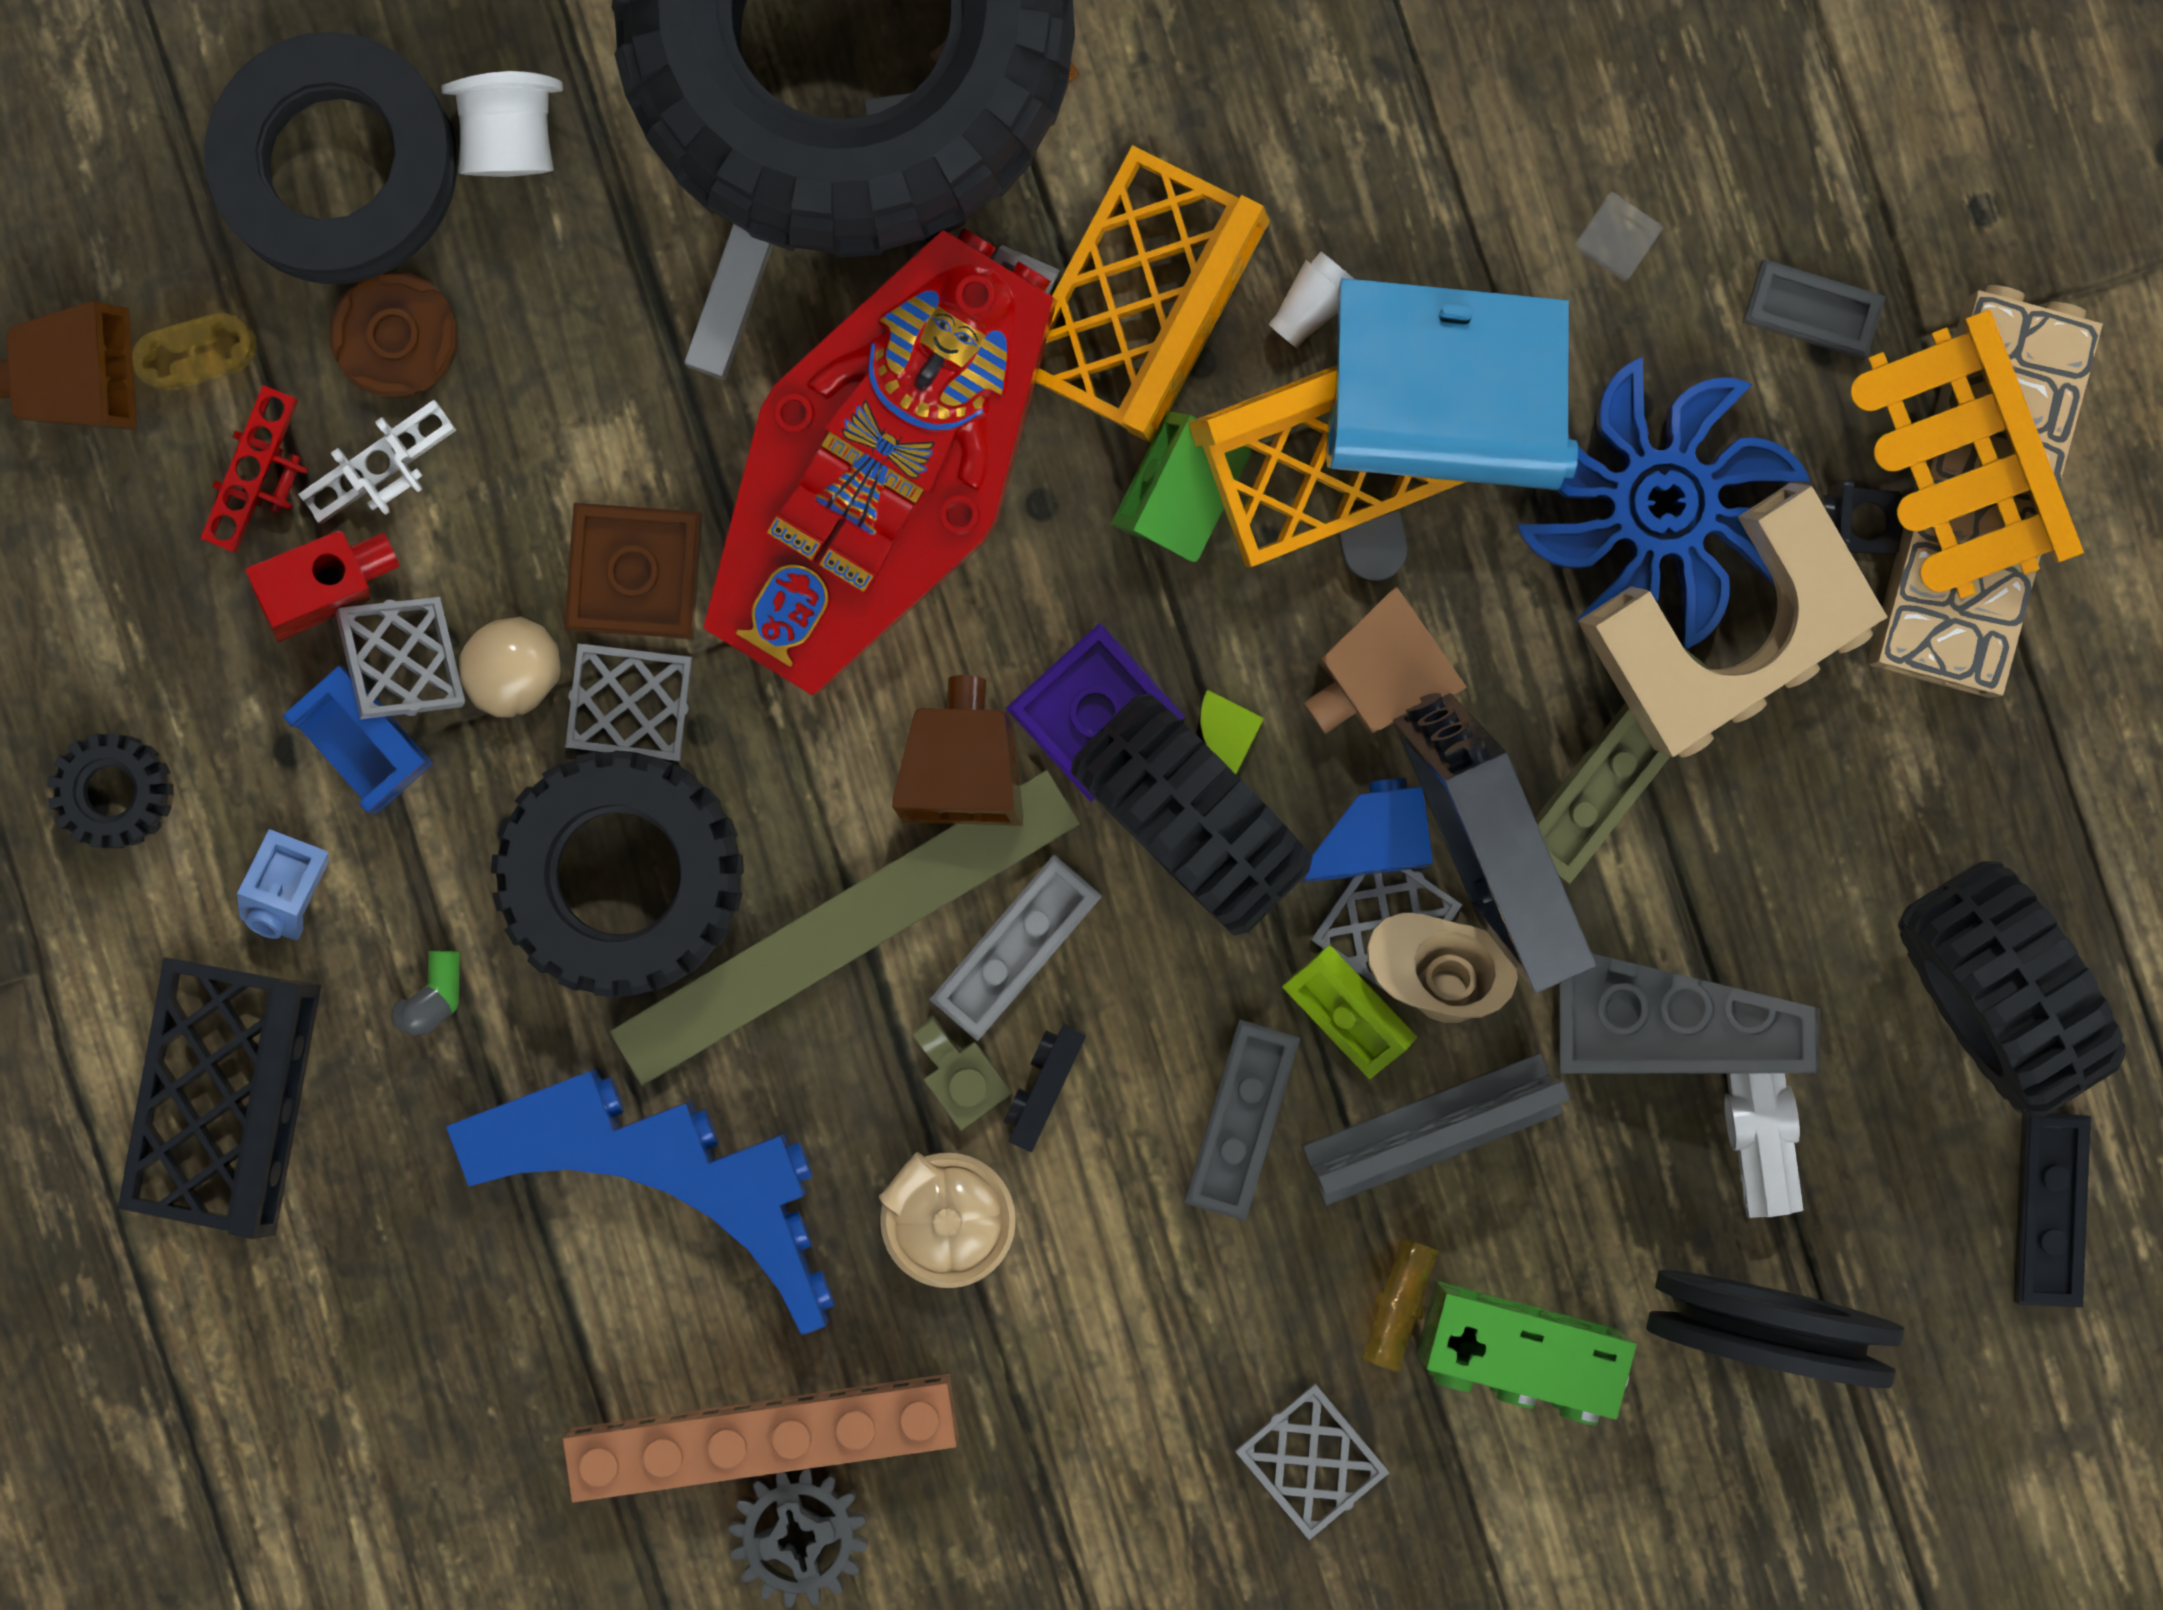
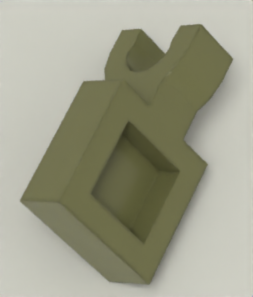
[912,1015,1012,1131]

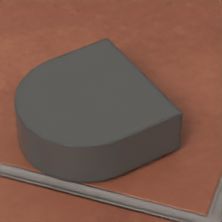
[1338,511,1407,582]

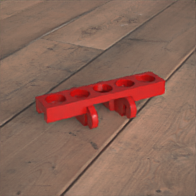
[200,385,308,553]

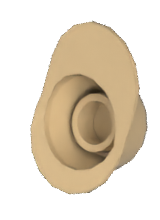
[1367,912,1518,1023]

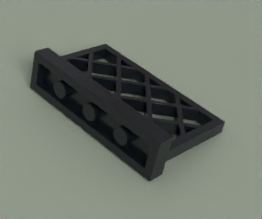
[118,957,321,1239]

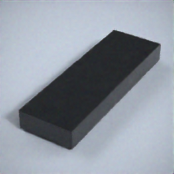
[2014,1113,2091,1307]

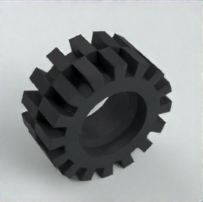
[47,733,174,848]

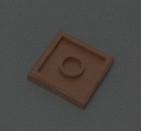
[564,503,703,640]

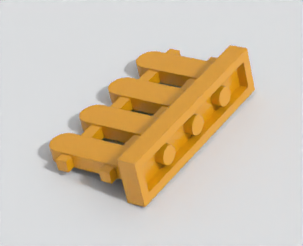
[1851,309,2084,599]

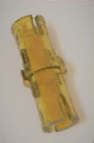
[1360,1238,1440,1373]

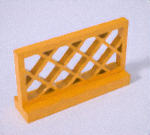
[1035,145,1270,444]
[1188,365,1466,567]

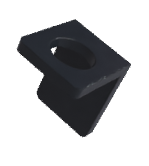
[1820,480,1903,555]

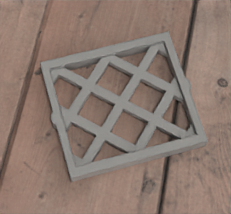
[336,597,465,720]
[565,644,693,761]
[1311,869,1462,991]
[1235,1383,1390,1540]

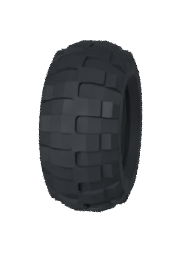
[611,0,1075,258]

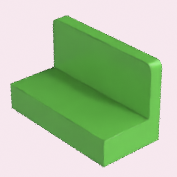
[1111,411,1251,562]

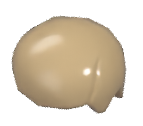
[459,617,561,717]

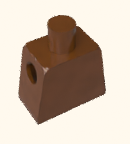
[0,301,137,430]
[892,675,1023,826]

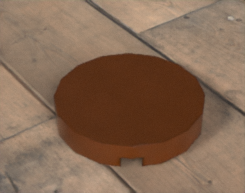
[330,271,458,399]

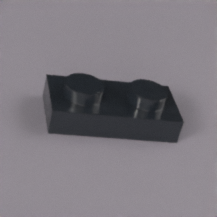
[1003,1023,1086,1153]

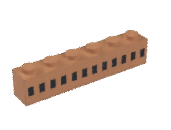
[563,1374,959,1503]

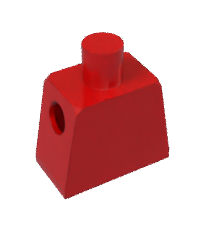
[245,530,400,643]

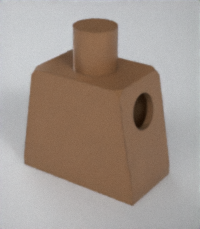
[1303,587,1467,734]

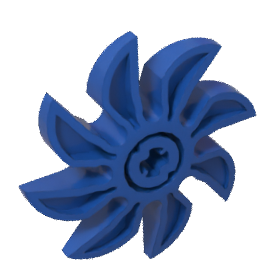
[1516,357,1810,649]

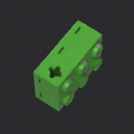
[1416,1280,1637,1426]

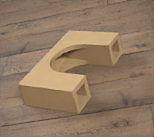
[1578,483,1887,757]

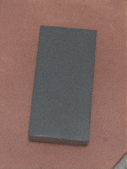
[1742,259,1886,360]

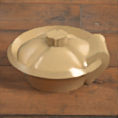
[879,1152,1015,1288]

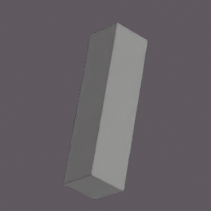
[684,224,773,381]

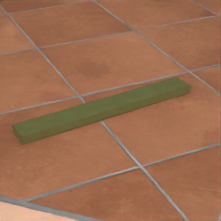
[609,770,1080,1086]

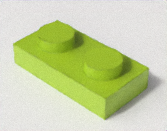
[1282,944,1417,1080]

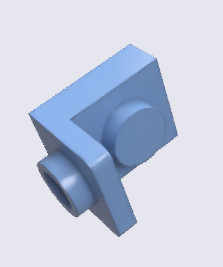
[237,829,329,941]

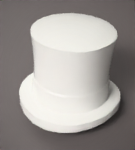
[441,71,563,177]

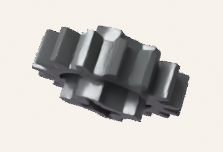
[728,1468,869,1608]

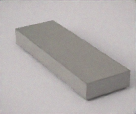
[929,855,1102,1041]

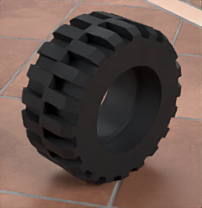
[1070,693,1312,936]
[491,750,744,997]
[1898,861,2126,1117]

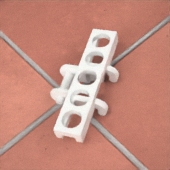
[298,400,456,524]

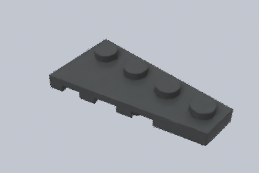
[1560,954,1821,1074]

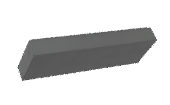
[1184,1019,1300,1222]

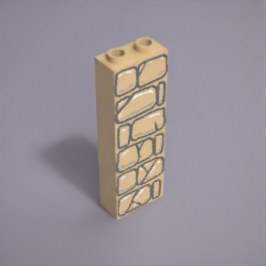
[1867,285,2103,698]

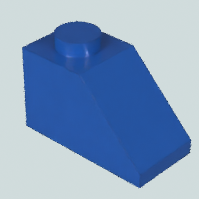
[1302,778,1433,883]

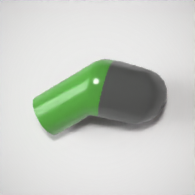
[392,951,461,1036]

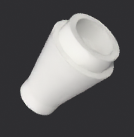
[1269,251,1354,348]

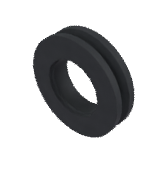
[204,32,457,284]
[1646,1270,1905,1388]

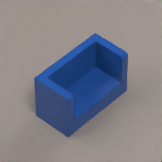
[282,666,434,814]

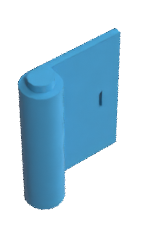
[1326,278,1578,490]

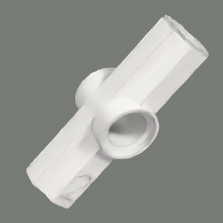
[1724,1074,1804,1218]

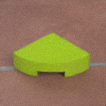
[1200,690,1264,774]

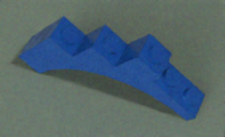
[446,1068,835,1335]

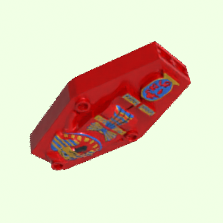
[703,228,1057,696]

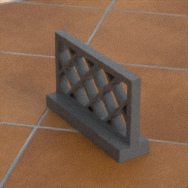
[1302,1052,1571,1206]

